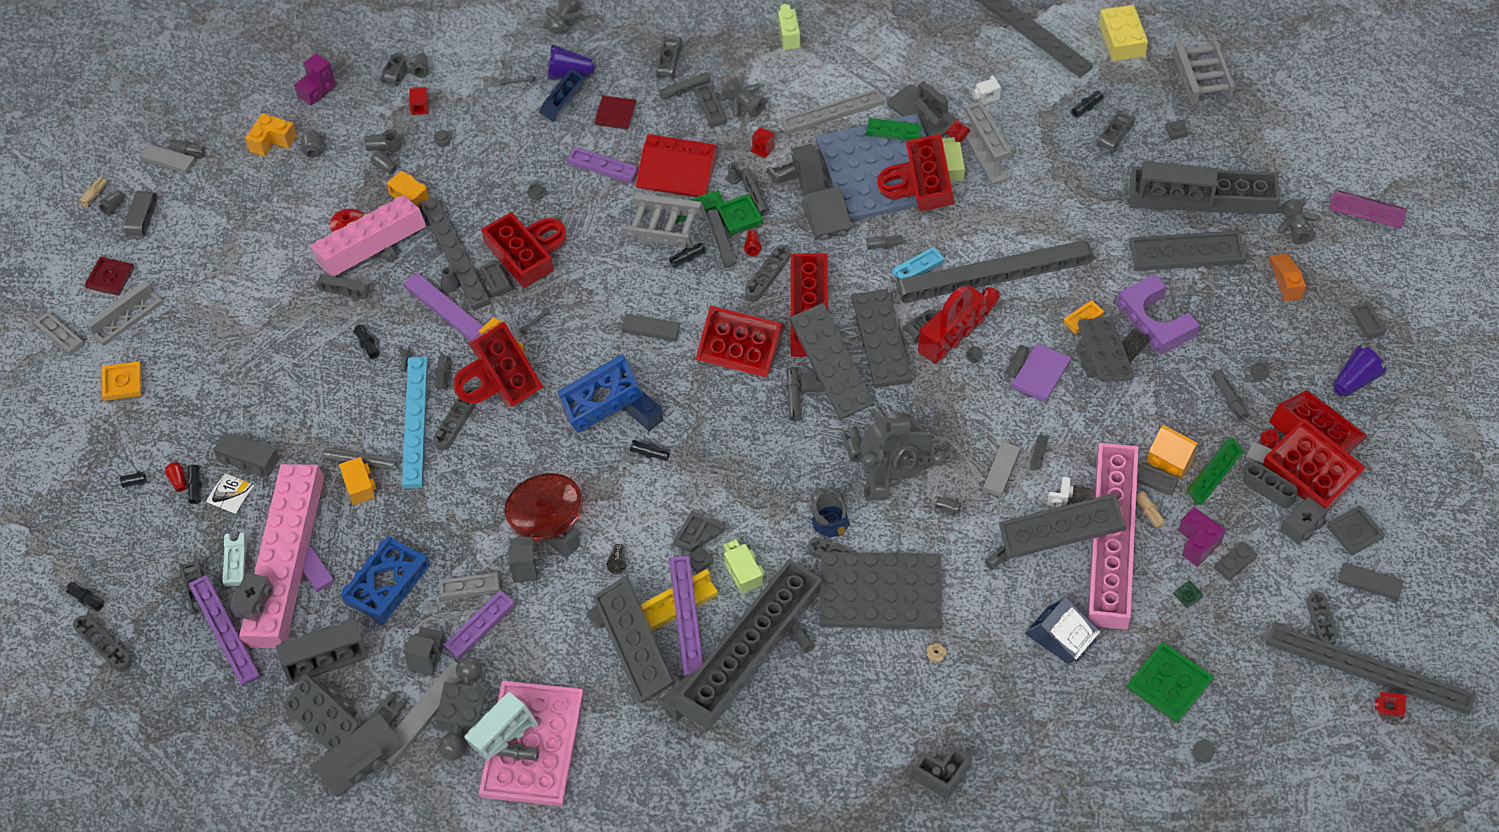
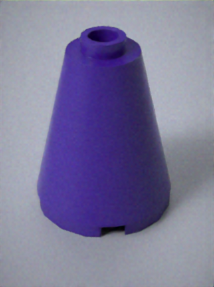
[548,45,595,80]
[1333,345,1387,397]

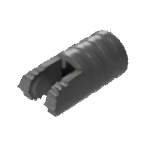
[841,426,862,463]

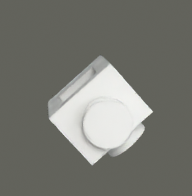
[972,76,1001,105]

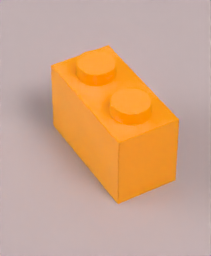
[386,171,429,208]
[339,457,376,505]

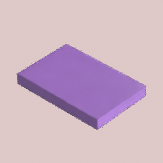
[1011,343,1071,403]

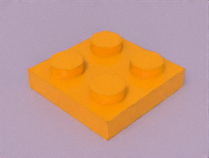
[102,361,142,401]

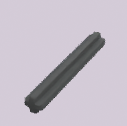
[323,448,398,470]

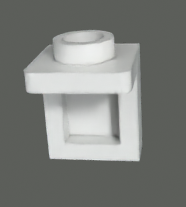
[1047,477,1073,508]

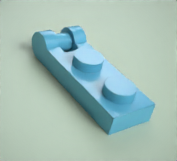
[892,247,945,280]

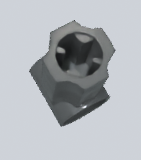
[364,129,402,153]

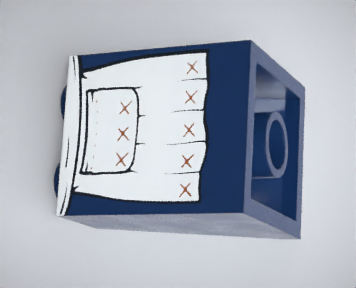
[1025,597,1100,664]

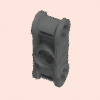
[656,35,682,79]
[1096,110,1136,153]
[179,558,204,615]

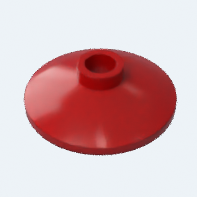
[329,208,364,232]

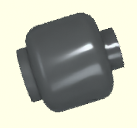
[301,131,324,158]

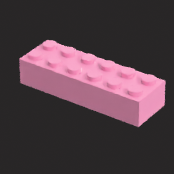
[310,195,426,276]

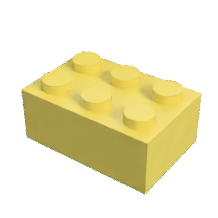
[1099,5,1148,61]

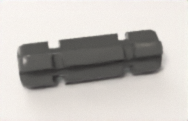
[1030,434,1048,470]

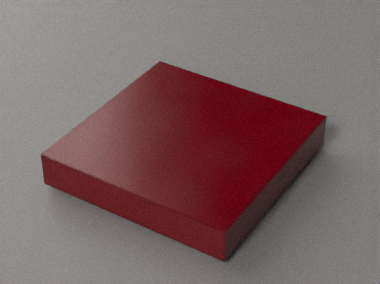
[594,95,637,130]
[84,257,134,296]

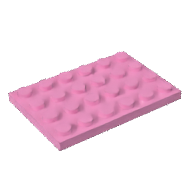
[479,681,584,806]

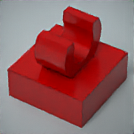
[946,119,971,143]

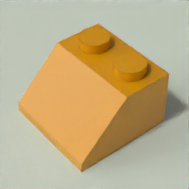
[1147,425,1198,480]

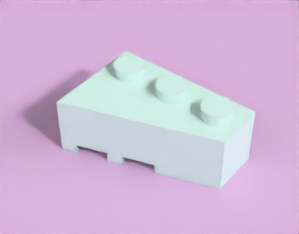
[464,692,538,760]

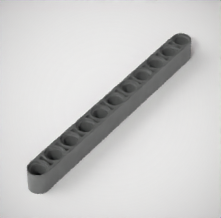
[896,240,1094,303]

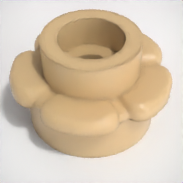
[926,643,947,663]

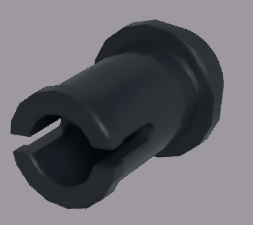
[120,471,146,488]

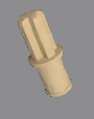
[78,177,107,208]
[1136,492,1165,528]

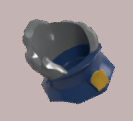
[810,488,850,538]

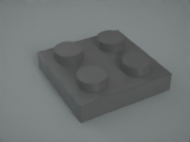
[1327,505,1385,556]

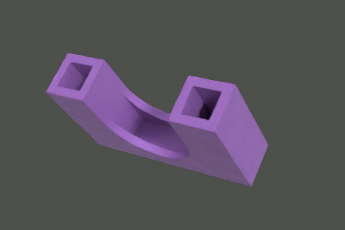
[1117,274,1200,355]

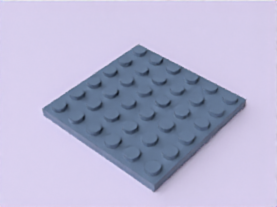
[816,113,926,222]

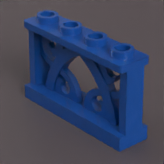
[557,354,644,433]
[341,535,430,626]

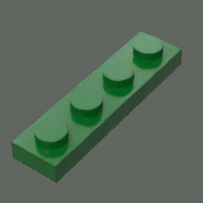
[1187,437,1243,505]

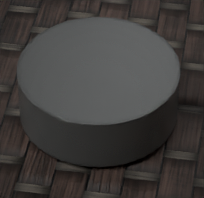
[1192,740,1215,763]

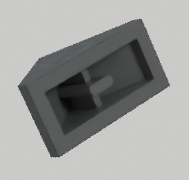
[545,527,580,559]

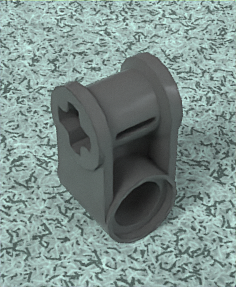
[380,53,408,86]
[903,309,938,343]

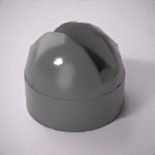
[966,346,982,363]

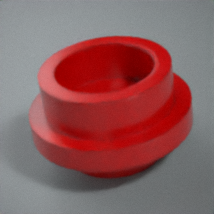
[1260,429,1280,448]

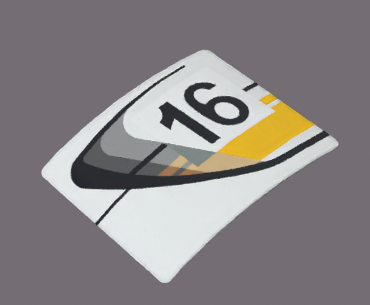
[207,474,255,514]

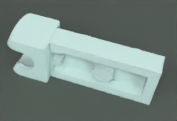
[223,533,247,587]

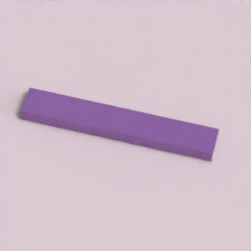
[403,273,483,340]
[669,556,703,677]
[188,575,260,686]

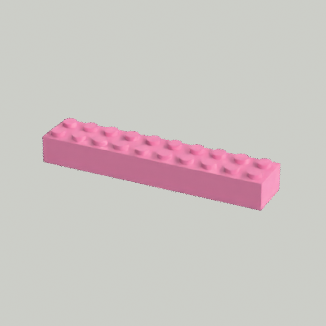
[1087,443,1138,630]
[239,464,324,648]

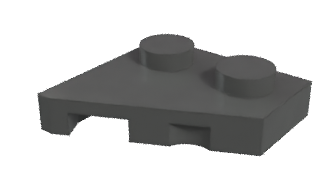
[673,511,726,553]

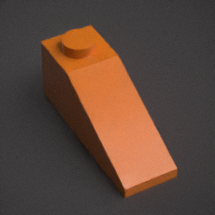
[1269,253,1306,302]

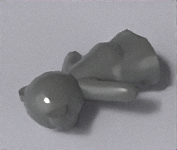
[543,0,583,34]
[719,77,767,117]
[1277,199,1320,245]

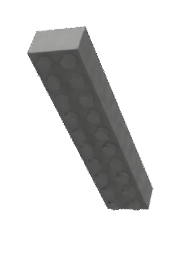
[674,559,823,731]

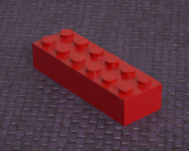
[791,253,828,357]

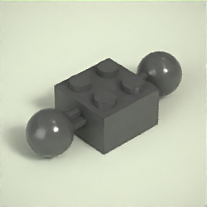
[436,657,485,760]

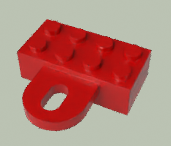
[877,134,955,212]
[481,212,567,288]
[918,285,986,364]
[453,322,543,407]

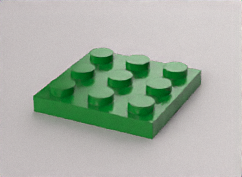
[1126,642,1214,724]

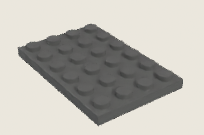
[820,552,942,629]

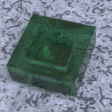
[1173,580,1203,608]

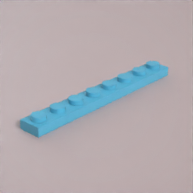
[402,357,428,489]

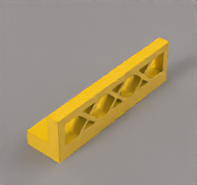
[641,569,718,631]

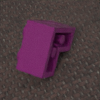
[294,53,336,106]
[1179,507,1226,567]

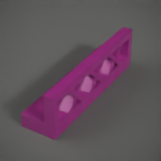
[1329,189,1407,229]

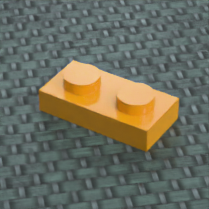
[1063,300,1104,335]

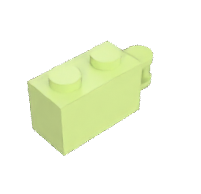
[778,4,800,50]
[942,137,965,182]
[723,539,765,594]

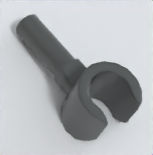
[399,345,412,372]

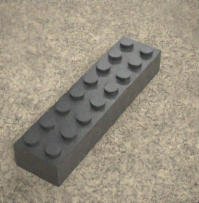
[1130,166,1280,214]

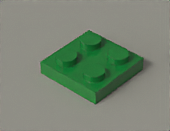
[716,194,763,236]

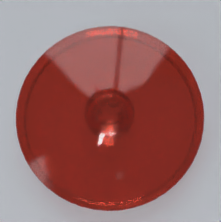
[505,473,583,540]

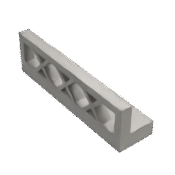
[86,280,163,346]

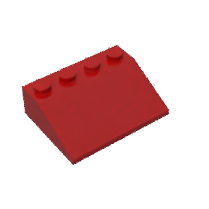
[636,134,717,197]
[695,305,785,378]
[1269,390,1368,454]
[1263,418,1366,511]

